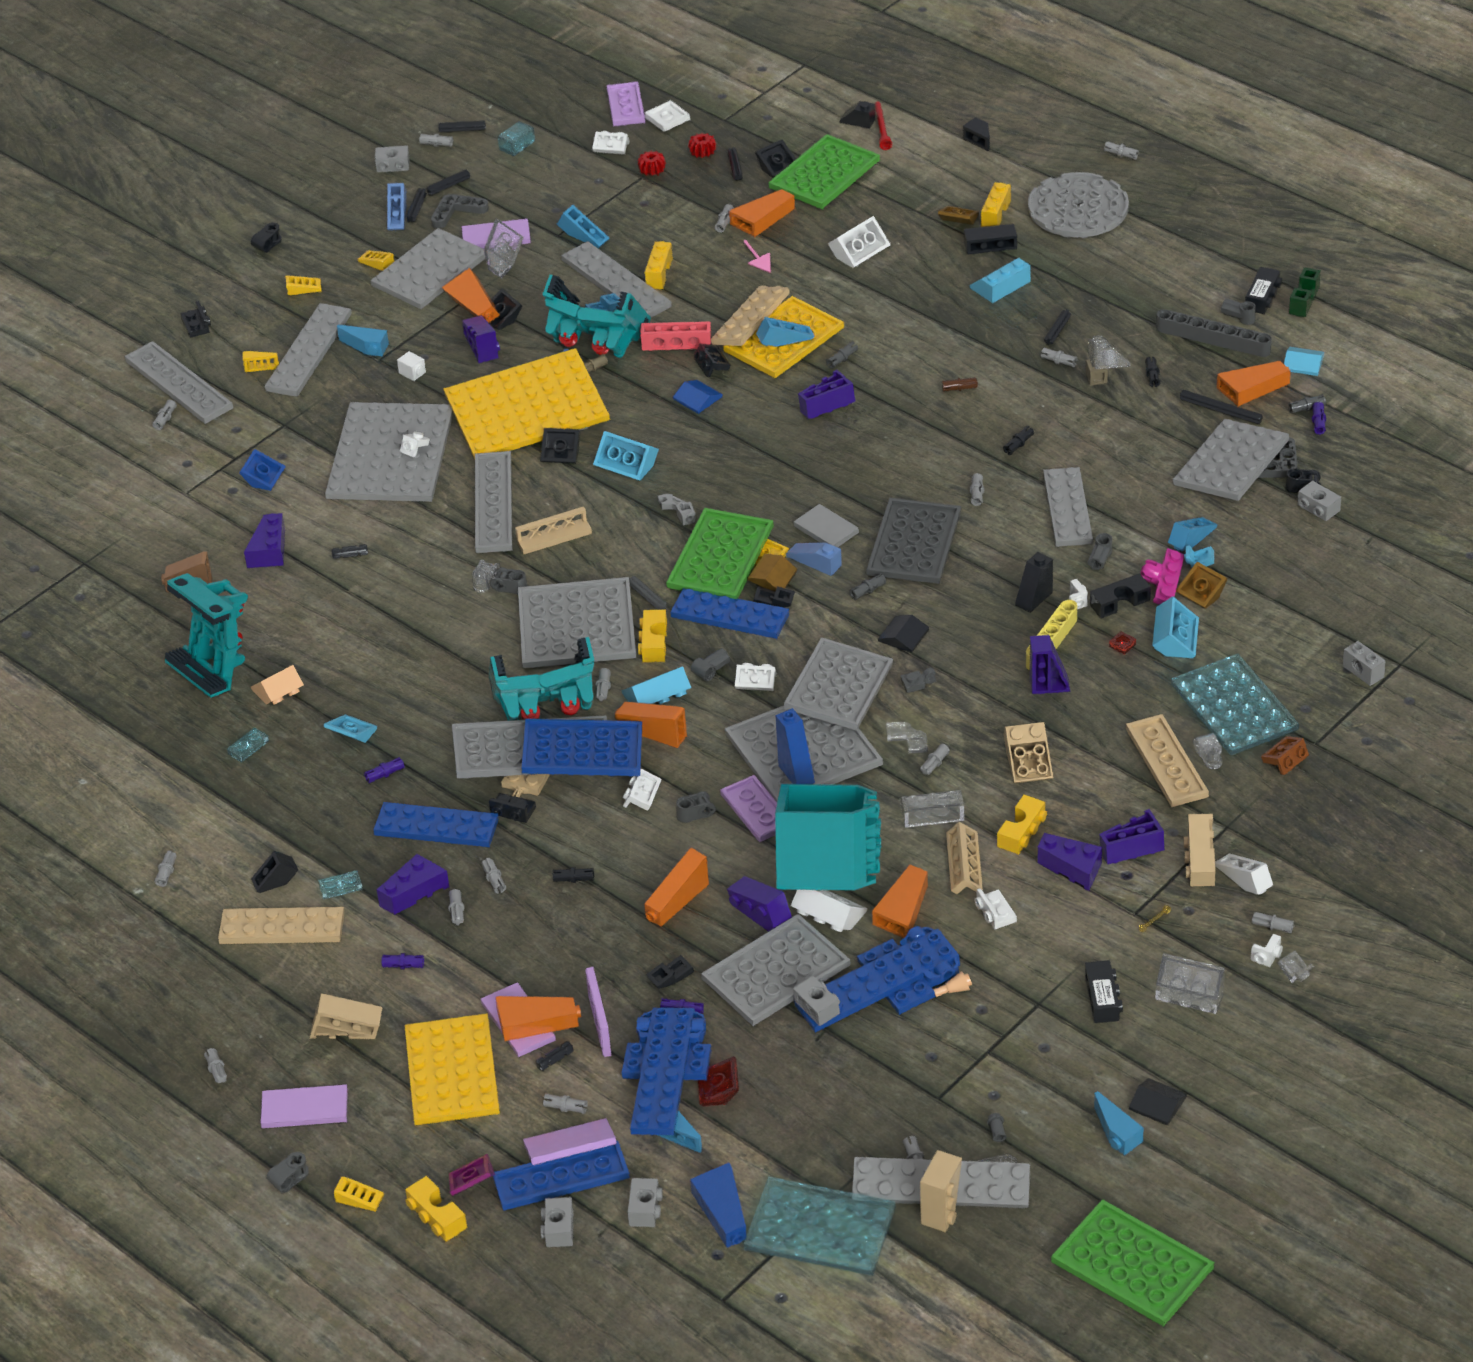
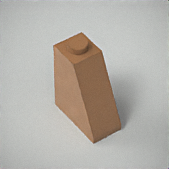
[161,551,212,592]

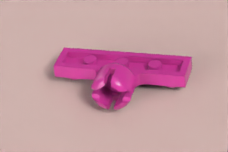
[1140,548,1184,605]

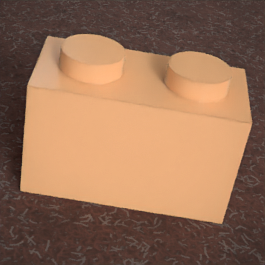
[251,665,304,705]

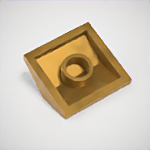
[938,206,979,225]
[748,554,797,591]
[1176,562,1228,609]

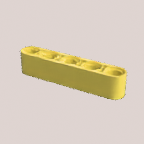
[1026,600,1077,670]

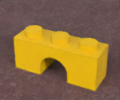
[981,182,1011,227]
[645,241,673,289]
[638,610,667,662]
[997,795,1047,855]
[405,1176,467,1242]

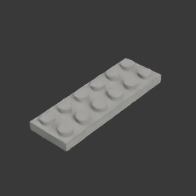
[1043,467,1093,547]

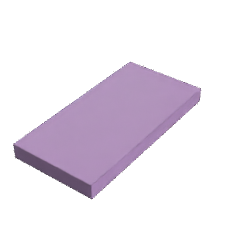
[606,82,645,126]
[462,219,531,249]
[720,775,777,842]
[585,967,611,1057]
[481,982,556,1057]
[261,1085,348,1128]
[523,1118,616,1165]

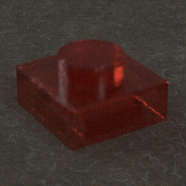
[1109,631,1136,655]

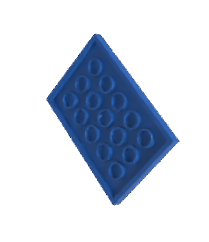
[522,719,642,777]

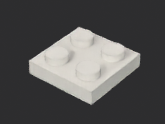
[645,100,690,132]

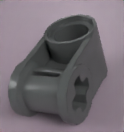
[490,567,528,595]
[676,791,716,823]
[267,1152,309,1193]

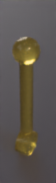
[1139,905,1171,932]

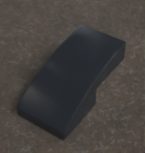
[753,586,795,607]
[646,955,695,989]

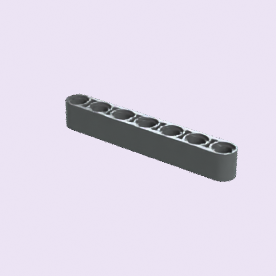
[1156,309,1272,357]

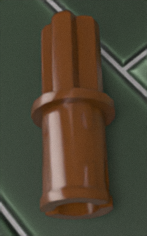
[942,377,978,392]

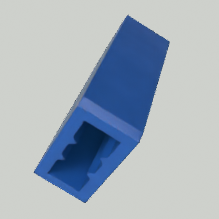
[775,708,815,784]
[690,1163,747,1248]

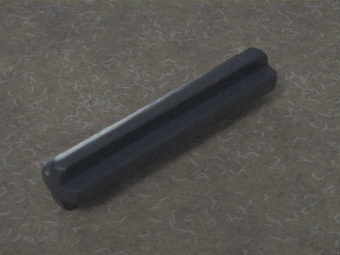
[438,121,486,133]
[728,147,743,181]
[426,170,470,196]
[406,188,426,223]
[1044,309,1071,345]

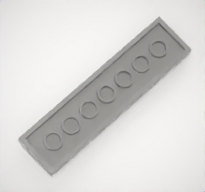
[561,241,672,318]
[265,303,352,397]
[125,341,233,424]
[475,451,513,553]
[852,1157,1030,1208]

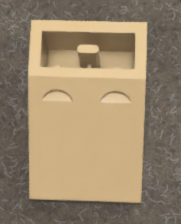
[1003,722,1053,783]

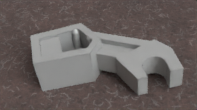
[658,494,696,526]

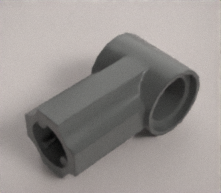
[1221,299,1255,325]
[1088,533,1112,571]
[691,648,730,681]

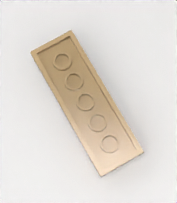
[711,285,790,346]
[1126,714,1209,807]
[218,907,345,944]

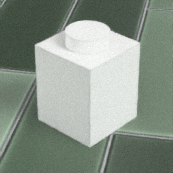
[397,351,426,381]

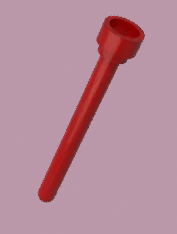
[875,101,892,150]

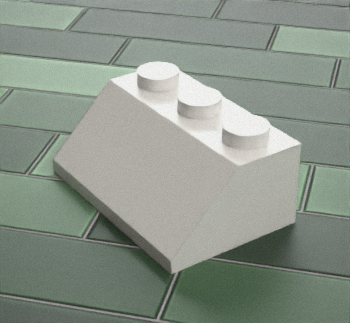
[828,216,890,268]
[791,890,868,932]

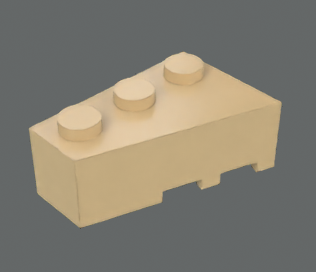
[1183,814,1215,886]
[310,993,382,1039]
[920,1150,962,1232]

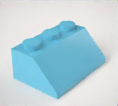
[969,258,1031,303]
[593,431,659,481]
[1152,596,1199,658]
[622,667,691,705]

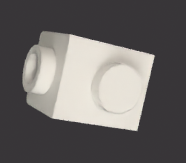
[400,432,430,457]
[1069,579,1088,609]
[1251,934,1283,967]

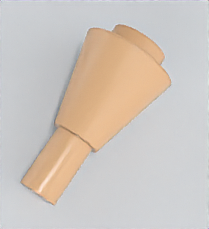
[933,971,972,997]

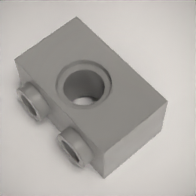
[375,146,410,172]
[1297,481,1341,521]
[1343,641,1386,686]
[793,976,840,1026]
[628,1178,663,1227]
[541,1197,573,1247]

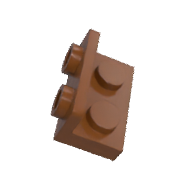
[1261,736,1309,775]

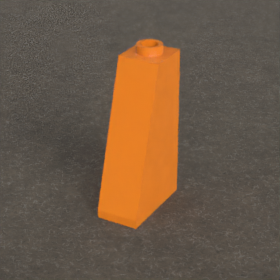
[729,189,795,237]
[442,268,499,323]
[1217,361,1291,406]
[615,702,687,748]
[645,848,709,926]
[872,865,928,938]
[495,996,581,1041]

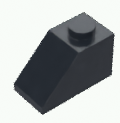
[840,101,876,129]
[963,117,990,151]
[251,851,298,893]

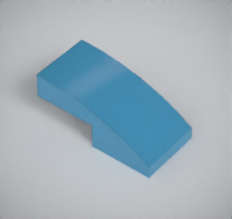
[584,293,620,312]

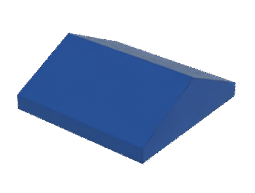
[673,380,723,414]
[239,449,286,491]

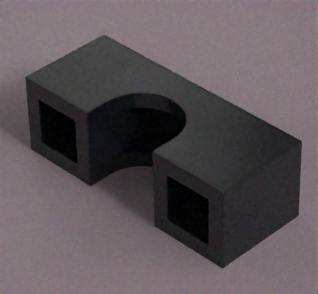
[1090,573,1151,619]

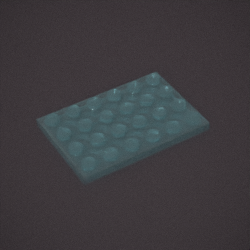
[1171,653,1299,755]
[744,1176,896,1276]

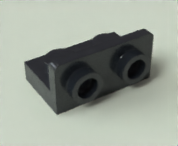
[180,301,211,338]
[694,344,731,377]
[489,793,536,823]

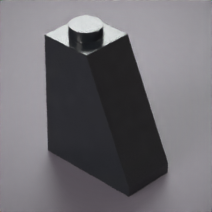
[1015,552,1053,613]

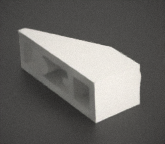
[1215,853,1273,895]

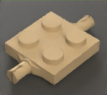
[501,774,550,798]

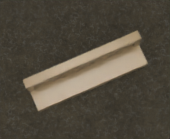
[515,506,592,555]
[946,822,983,894]

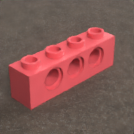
[641,321,712,351]

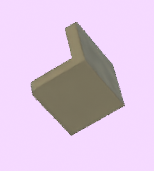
[1086,359,1108,386]

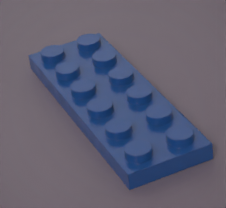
[671,588,789,639]
[374,802,499,847]
[493,1141,630,1211]

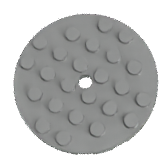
[1028,172,1129,238]

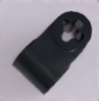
[251,223,282,253]
[1285,468,1321,493]

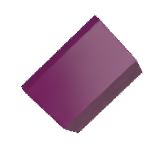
[449,1154,495,1196]

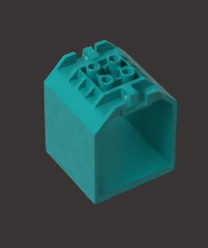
[775,784,881,890]

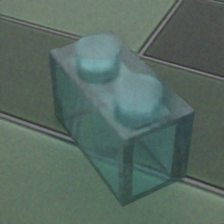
[498,121,535,156]

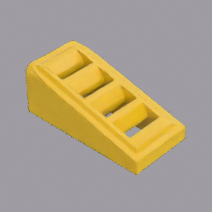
[358,250,394,271]
[286,276,322,295]
[243,351,279,372]
[334,1176,384,1212]

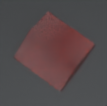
[698,1056,739,1107]

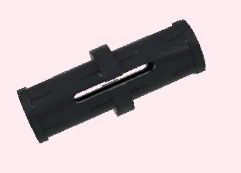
[1145,357,1161,387]
[1003,426,1034,455]
[553,867,595,883]

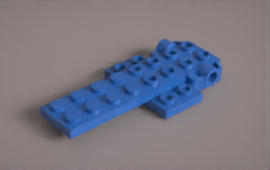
[794,926,960,1032]
[622,1008,712,1135]

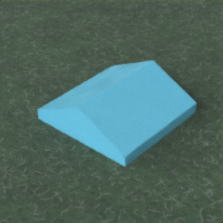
[1284,347,1325,376]
[324,714,377,743]

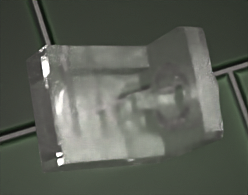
[1277,950,1314,983]

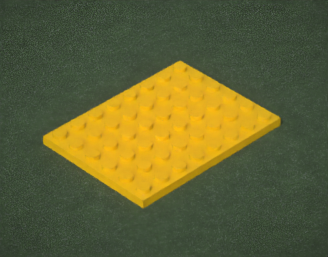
[444,348,610,459]

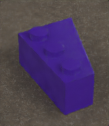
[462,315,500,363]
[798,369,855,419]
[244,513,285,568]
[1030,635,1071,694]
[1099,809,1165,865]
[1038,833,1102,891]
[377,854,449,915]
[727,876,792,932]

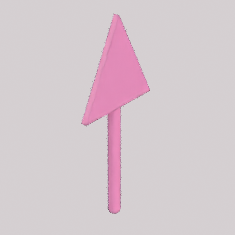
[744,240,771,273]

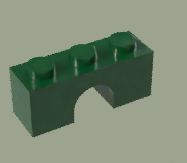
[1289,267,1321,317]

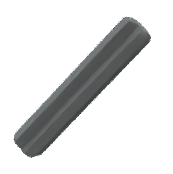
[629,576,667,610]

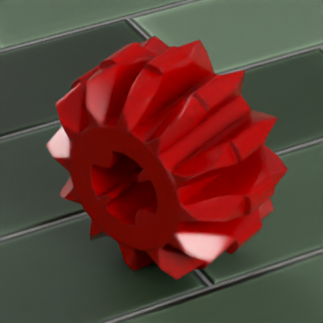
[688,133,716,158]
[638,151,666,176]

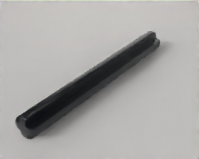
[1180,390,1263,424]

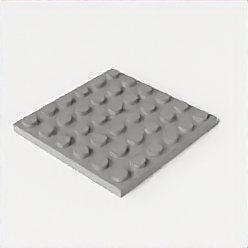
[518,577,636,668]
[725,706,883,802]

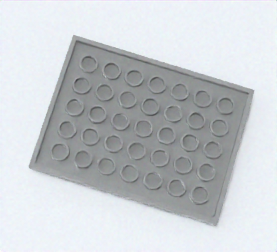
[325,402,453,502]

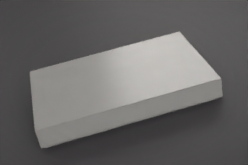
[794,504,859,548]

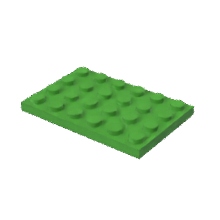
[769,134,880,209]
[666,508,774,599]
[1051,1199,1214,1327]

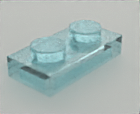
[227,728,269,762]
[318,870,363,899]

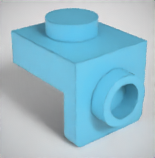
[1184,545,1214,567]

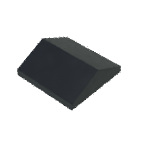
[755,139,796,178]
[489,289,522,330]
[540,428,580,464]
[878,615,929,653]
[1129,1078,1187,1126]

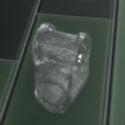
[472,559,501,593]
[1193,732,1222,769]

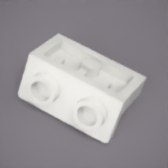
[592,131,629,154]
[735,663,777,691]
[622,769,662,811]
[975,888,1017,930]

